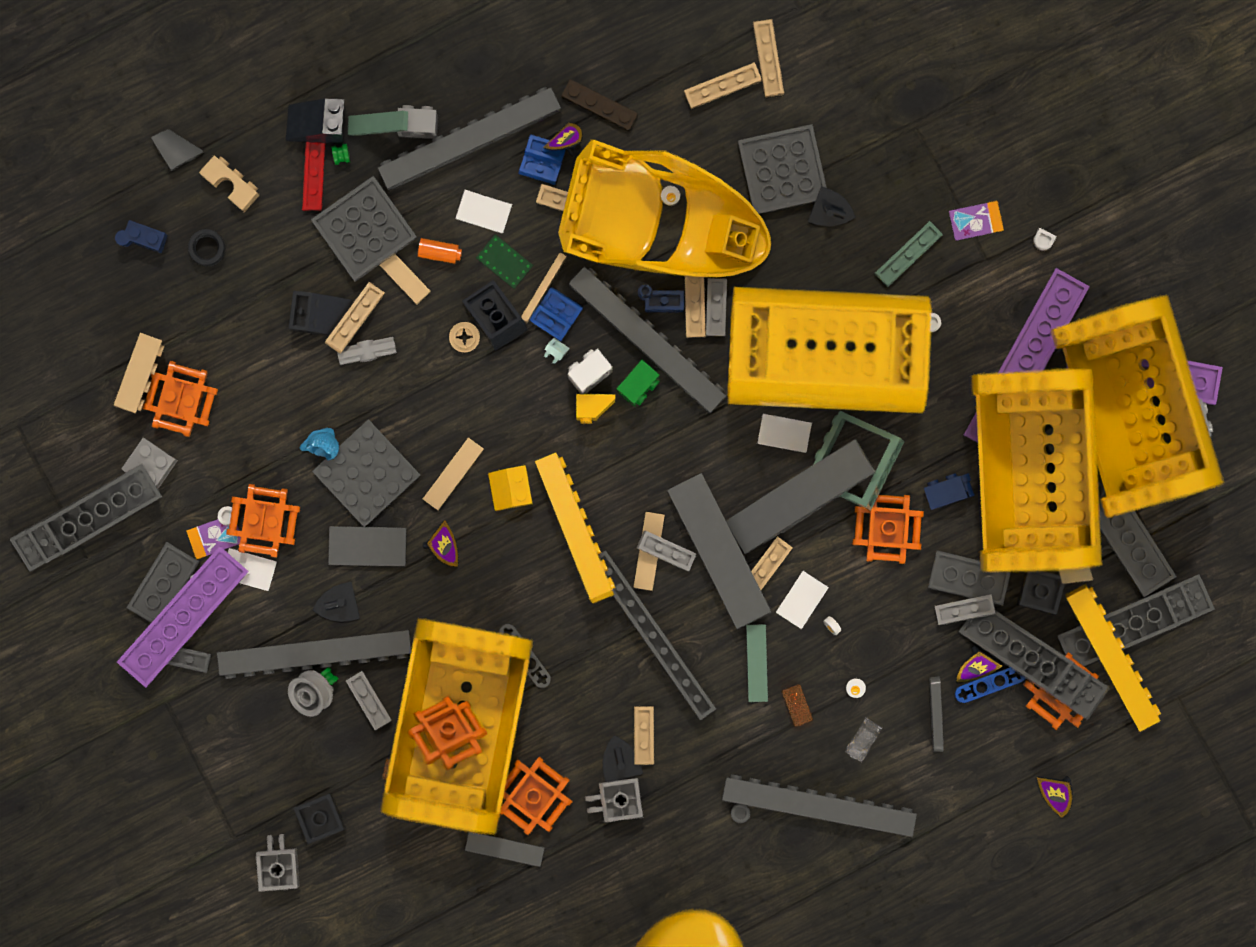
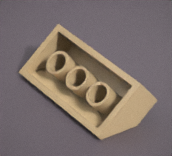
[114,333,164,414]

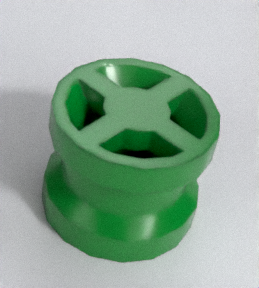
[331,144,350,165]
[320,667,339,686]

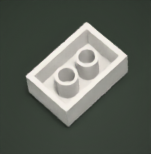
[567,349,612,394]

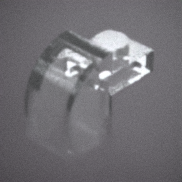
[845,718,882,762]

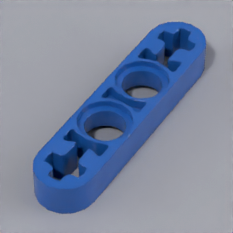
[954,668,1025,703]

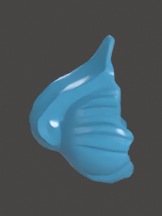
[300,428,339,460]

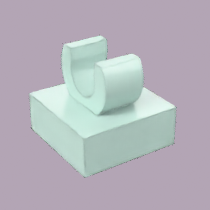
[544,338,570,364]

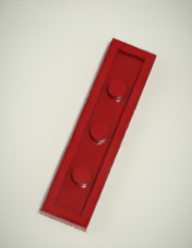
[302,142,325,211]

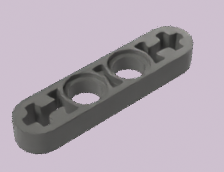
[499,624,551,688]
[929,677,943,752]

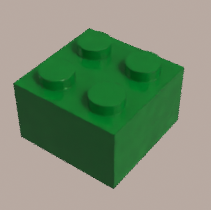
[617,360,659,407]

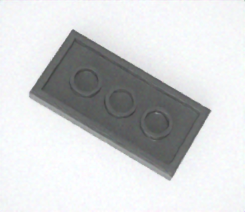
[329,526,407,566]
[126,542,200,623]
[928,550,1011,606]

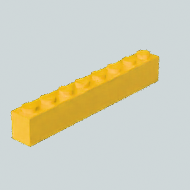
[535,453,615,603]
[1065,584,1161,731]

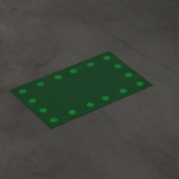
[476,235,533,289]

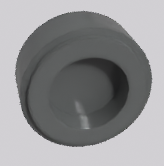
[731,804,750,823]

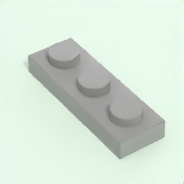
[706,278,727,337]
[637,531,696,571]
[935,594,996,626]
[346,671,392,730]

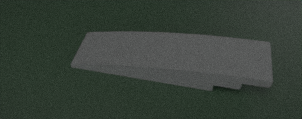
[726,440,876,554]
[10,464,162,572]
[667,473,771,629]
[1057,574,1215,666]
[959,610,1110,720]

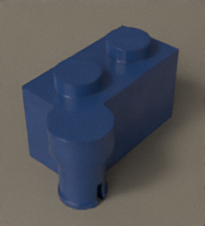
[115,220,168,254]
[638,285,684,312]
[924,473,975,510]

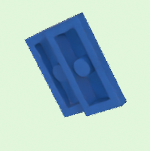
[519,135,566,185]
[529,287,583,341]

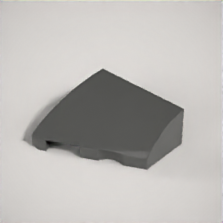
[151,129,204,171]

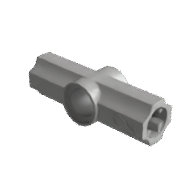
[337,337,397,365]

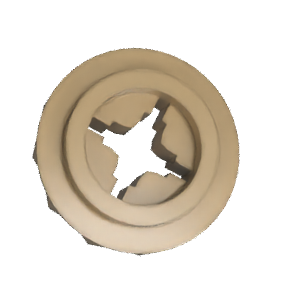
[449,322,480,353]

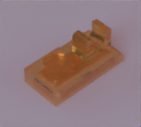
[782,684,813,727]

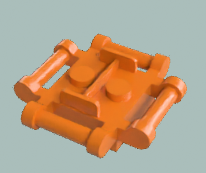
[142,361,218,437]
[226,484,300,558]
[852,495,924,564]
[1023,652,1099,730]
[408,696,487,770]
[500,757,573,835]

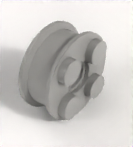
[288,671,333,717]

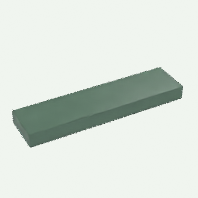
[348,111,408,136]
[874,221,943,288]
[746,625,768,702]

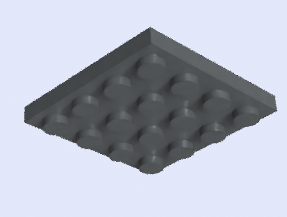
[738,124,827,214]
[311,176,417,282]
[312,419,421,527]

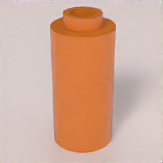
[418,238,462,264]

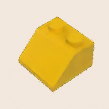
[576,394,615,424]
[488,465,533,511]

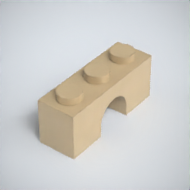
[199,156,259,212]

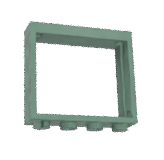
[813,411,904,511]

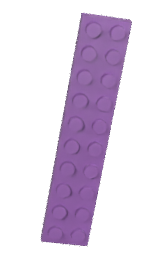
[964,268,1090,443]

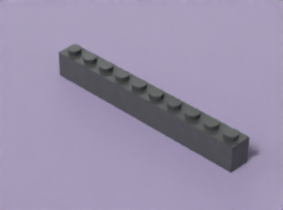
[378,87,561,191]
[569,267,726,414]
[599,550,716,720]
[217,630,412,679]
[722,774,917,837]

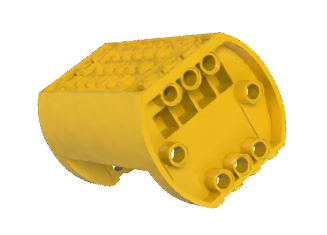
[728,287,931,413]
[1050,296,1224,517]
[971,369,1102,571]
[381,619,533,834]

